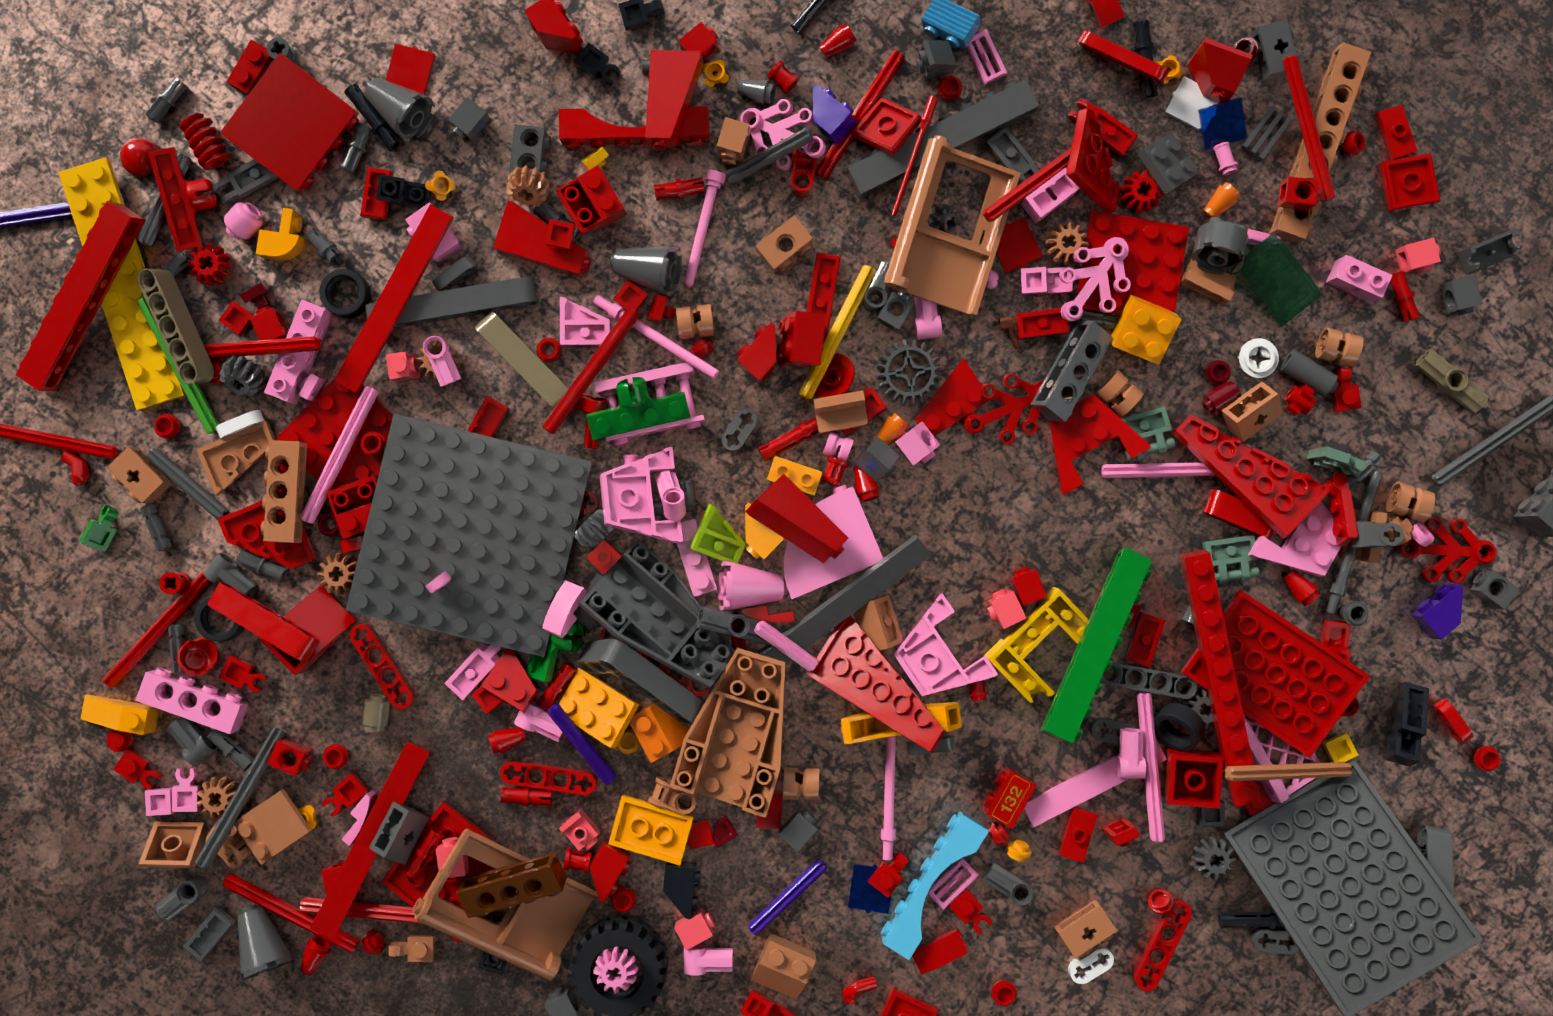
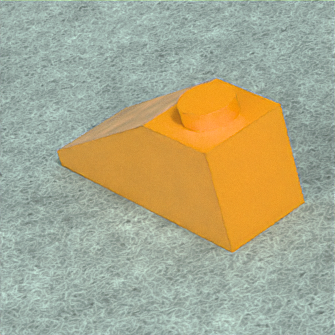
[81,694,160,735]

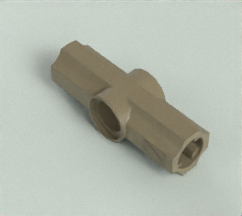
[1415,349,1489,414]

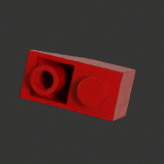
[590,839,631,903]

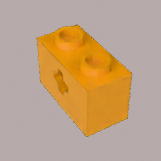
[767,456,822,496]

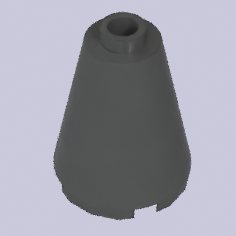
[365,78,435,142]
[610,246,682,296]
[237,904,293,980]

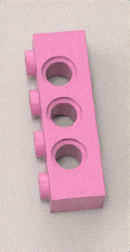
[264,299,333,404]
[135,668,249,734]

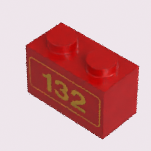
[982,767,1037,829]

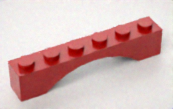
[559,106,710,149]

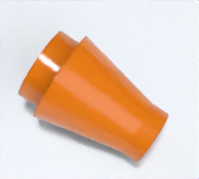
[1203,182,1240,218]
[873,413,910,445]

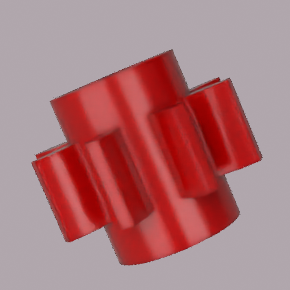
[1284,384,1317,416]

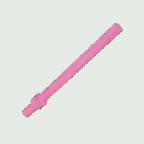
[593,295,719,379]
[881,736,896,860]

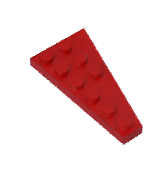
[1172,415,1333,539]

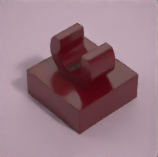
[240,280,271,309]

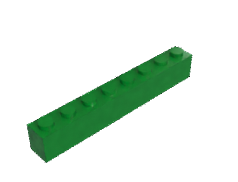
[1039,547,1152,745]

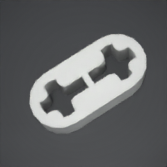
[216,410,265,439]
[1068,945,1114,984]

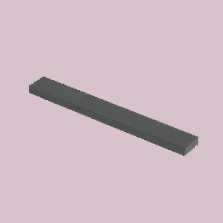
[757,534,931,663]

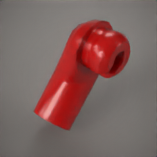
[60,451,89,486]
[842,976,877,1004]

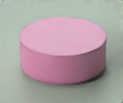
[1410,522,1434,547]
[425,571,451,594]

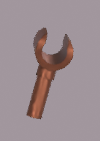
[998,316,1021,349]

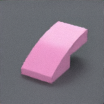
[1021,267,1073,294]
[542,580,588,639]
[342,790,377,846]

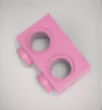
[1021,168,1080,224]

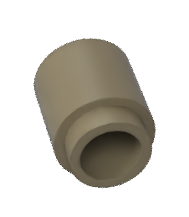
[362,694,390,733]

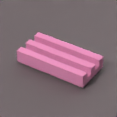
[966,29,1008,86]
[928,858,979,910]

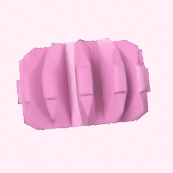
[594,947,639,994]

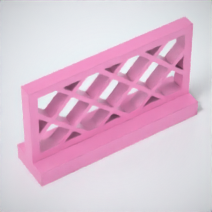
[1243,714,1320,803]

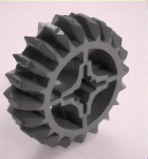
[875,339,943,406]

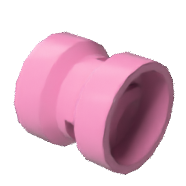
[822,432,854,462]

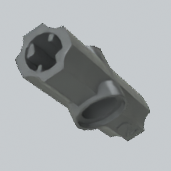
[696,606,774,645]

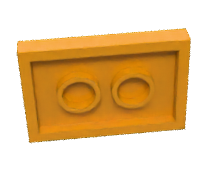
[559,668,639,749]
[609,794,695,865]

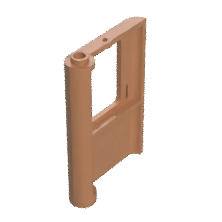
[884,135,1021,315]
[412,829,598,981]

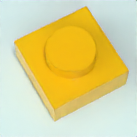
[581,147,609,170]
[1322,732,1359,763]

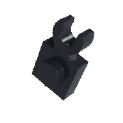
[574,43,621,86]

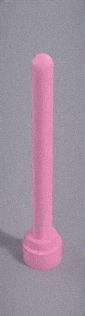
[684,169,726,288]

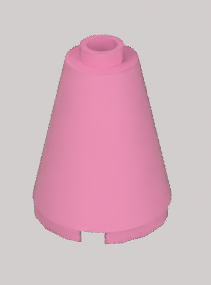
[718,561,788,611]

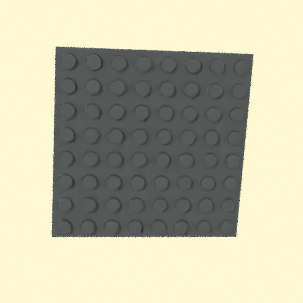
[346,413,592,657]

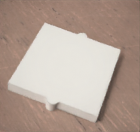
[1164,76,1218,133]

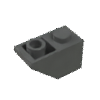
[916,40,956,81]

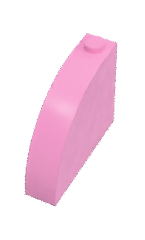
[784,484,883,599]

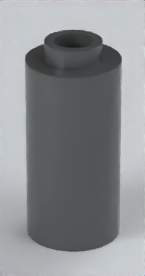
[1279,349,1339,397]

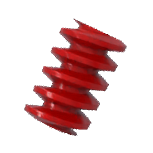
[179,113,231,170]

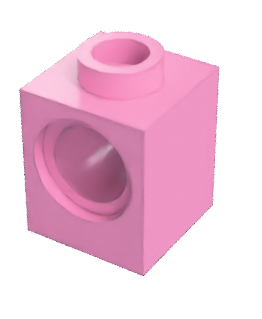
[896,421,940,466]

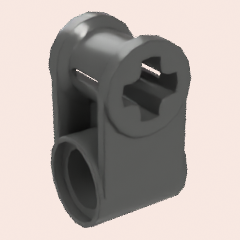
[1351,522,1404,548]

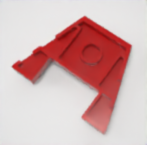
[1049,394,1151,494]

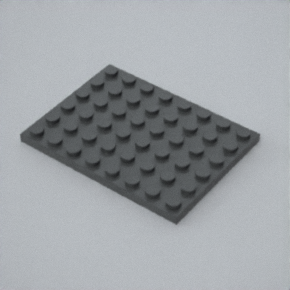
[1223,758,1484,1016]

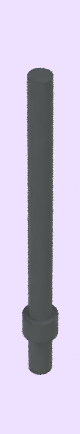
[1326,471,1383,615]

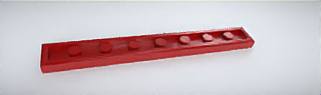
[334,204,454,393]
[310,741,430,939]

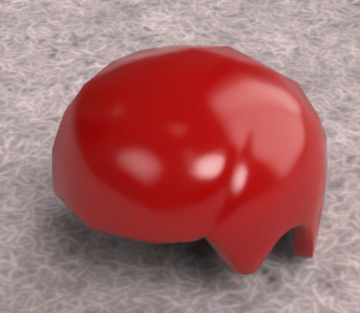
[120,138,160,177]
[177,637,219,677]

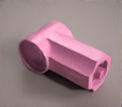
[914,296,942,340]
[423,336,462,387]
[655,469,686,521]
[514,702,563,742]
[1116,728,1146,779]
[684,944,733,975]

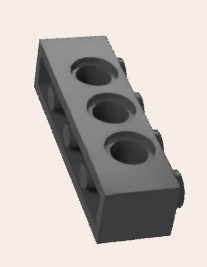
[1030,321,1113,422]

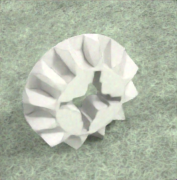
[1237,338,1279,378]

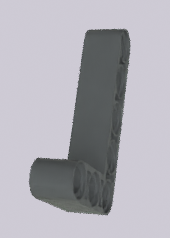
[576,639,705,727]
[1080,662,1197,729]
[1417,825,1454,898]

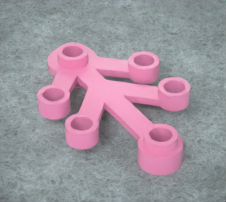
[740,99,826,171]
[1059,237,1131,322]

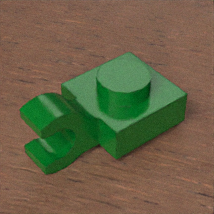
[79,504,118,552]

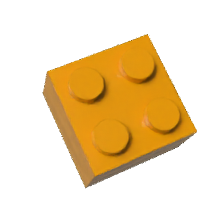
[1110,295,1182,365]

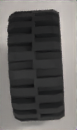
[569,915,668,1016]

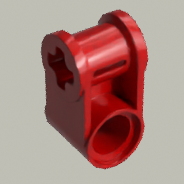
[791,149,818,198]

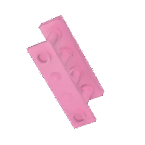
[594,362,706,446]

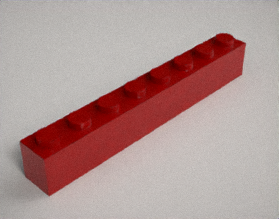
[16,201,145,391]

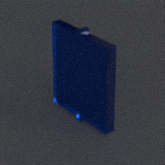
[1198,97,1247,150]
[848,863,891,914]

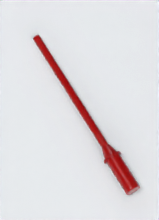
[891,95,938,216]

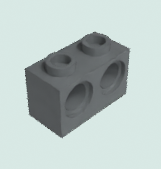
[509,124,551,176]

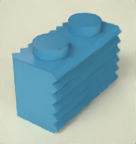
[921,0,981,49]

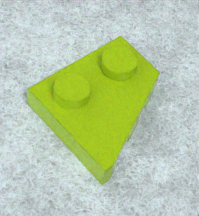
[690,503,746,563]

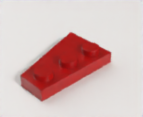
[915,358,991,436]

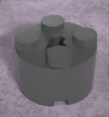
[1192,217,1248,275]

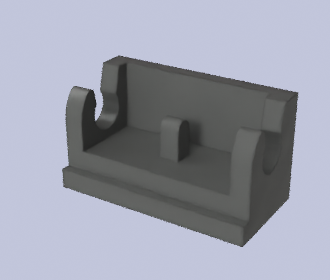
[1457,229,1522,275]

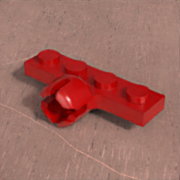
[148,147,217,252]

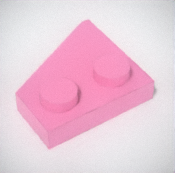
[560,297,611,346]

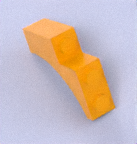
[841,702,962,744]

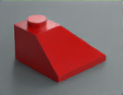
[1187,37,1253,104]

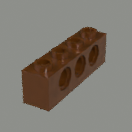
[456,852,567,918]

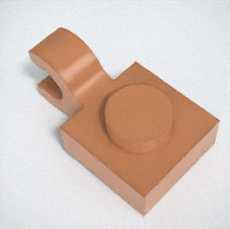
[389,934,435,962]

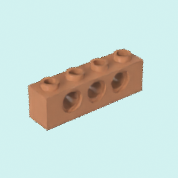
[261,440,307,543]

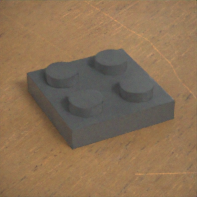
[1137,132,1199,195]

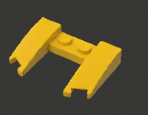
[984,587,1089,703]

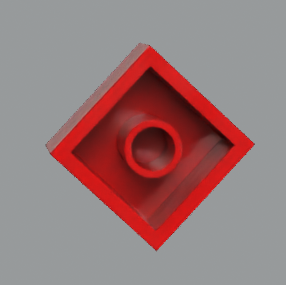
[1163,748,1224,809]

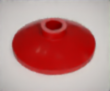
[814,353,855,398]

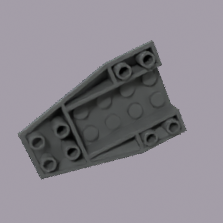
[578,539,735,689]

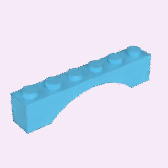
[881,811,989,960]

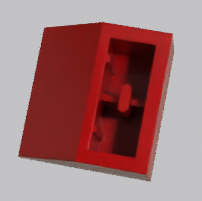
[524,0,583,55]
[555,165,627,234]
[776,311,826,367]
[737,322,777,385]
[327,475,378,539]

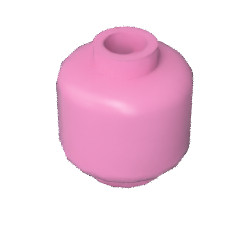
[224,202,263,240]

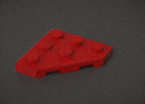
[1066,108,1120,213]
[217,490,318,569]

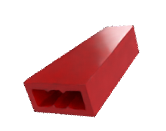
[645,50,703,150]
[493,200,591,278]
[745,474,848,563]

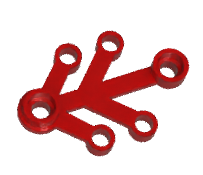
[963,373,1043,444]
[1398,517,1497,583]

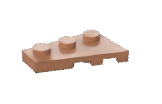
[196,421,276,496]

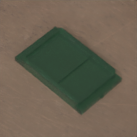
[1237,233,1322,327]

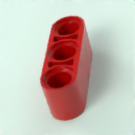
[1203,489,1274,540]

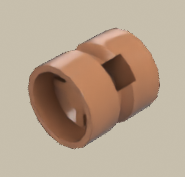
[676,304,715,340]
[1315,327,1364,368]
[1095,370,1144,417]
[1385,482,1435,523]
[783,767,819,801]

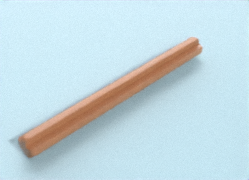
[1225,762,1352,781]

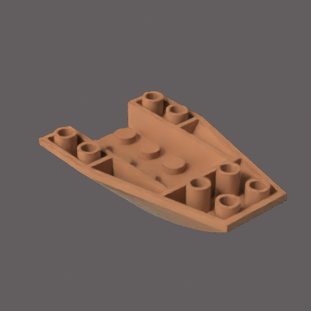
[670,648,786,818]

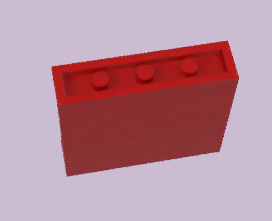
[220,52,359,192]

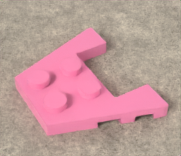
[599,447,683,544]
[1248,501,1341,577]
[894,593,998,697]

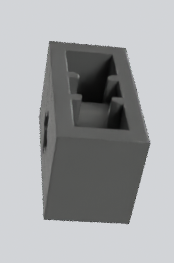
[1250,19,1300,82]
[369,802,429,864]

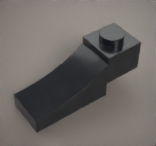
[1386,682,1429,767]

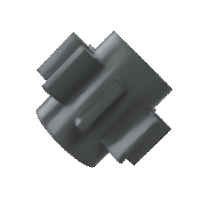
[927,203,958,233]

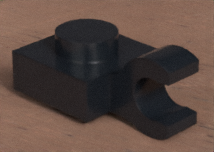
[618,0,665,31]

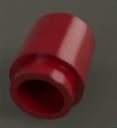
[1201,381,1241,416]

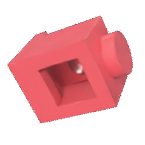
[386,351,421,383]
[559,808,600,851]

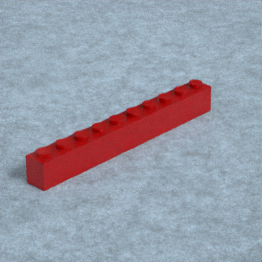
[1179,549,1261,807]

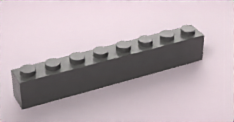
[846,79,1040,200]

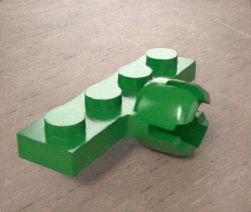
[586,377,691,440]
[527,582,586,682]

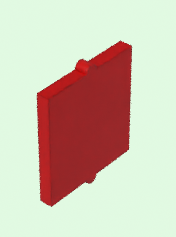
[386,43,435,95]
[996,217,1043,274]

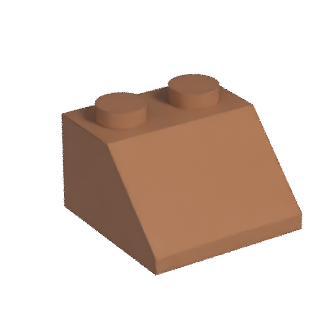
[234,789,312,865]
[750,933,816,999]

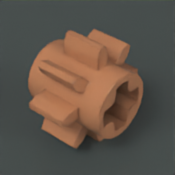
[1384,516,1414,547]

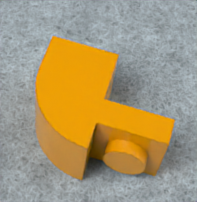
[256,208,307,261]

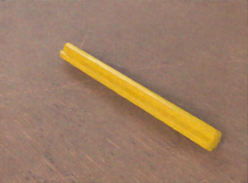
[799,265,876,400]

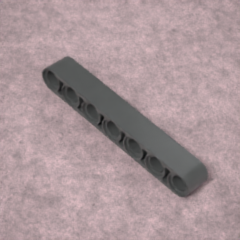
[365,277,538,329]

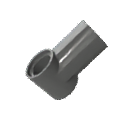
[863,261,892,313]
[203,553,257,596]
[167,717,218,767]
[983,862,1033,906]
[155,875,209,922]

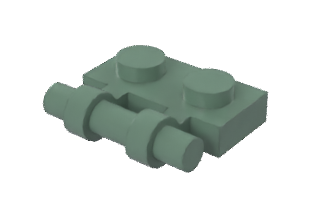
[1121,406,1176,461]
[1306,447,1366,475]
[1202,535,1259,585]

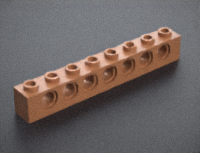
[1269,42,1371,244]

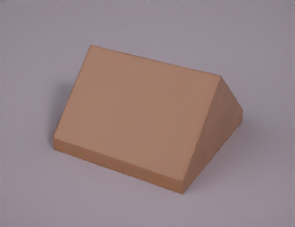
[138,821,205,868]

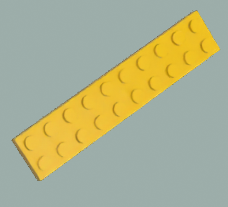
[58,157,186,411]

